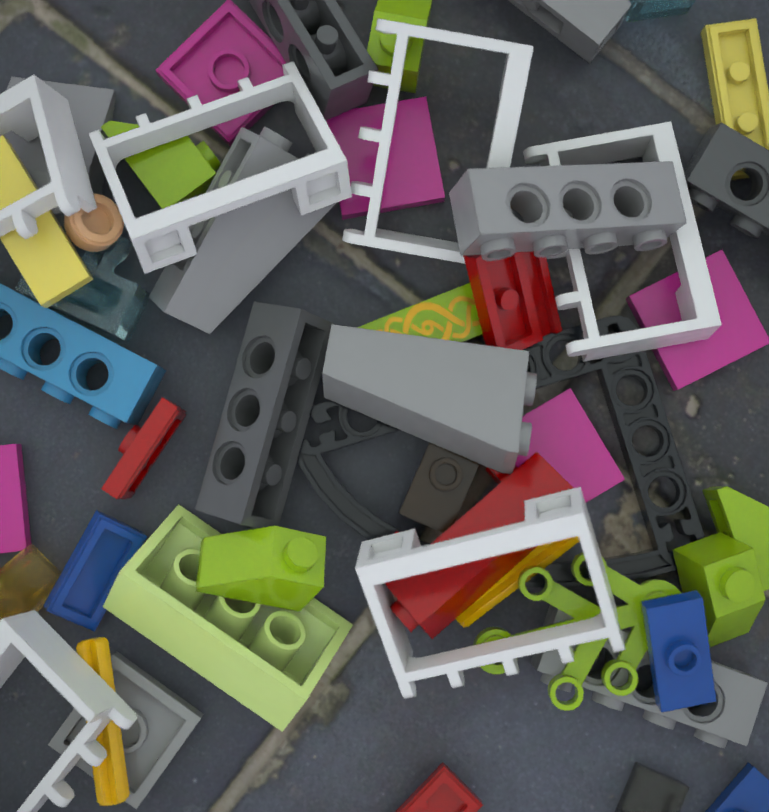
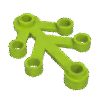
[473,552,681,711]

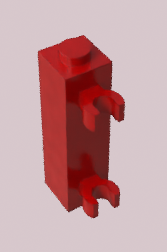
[385,451,573,639]

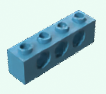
[0,283,167,429]

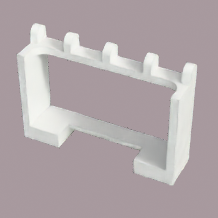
[342,18,534,264]
[89,61,352,274]
[0,75,97,239]
[523,121,722,362]
[355,487,626,699]
[0,610,137,812]

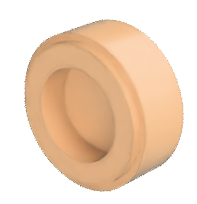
[64,193,124,252]

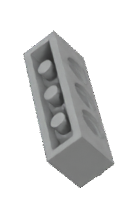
[449,161,687,261]
[530,605,768,748]

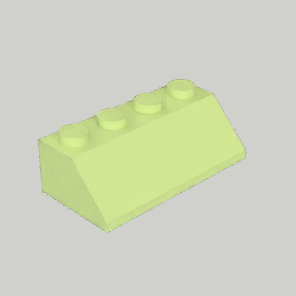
[103,504,353,732]

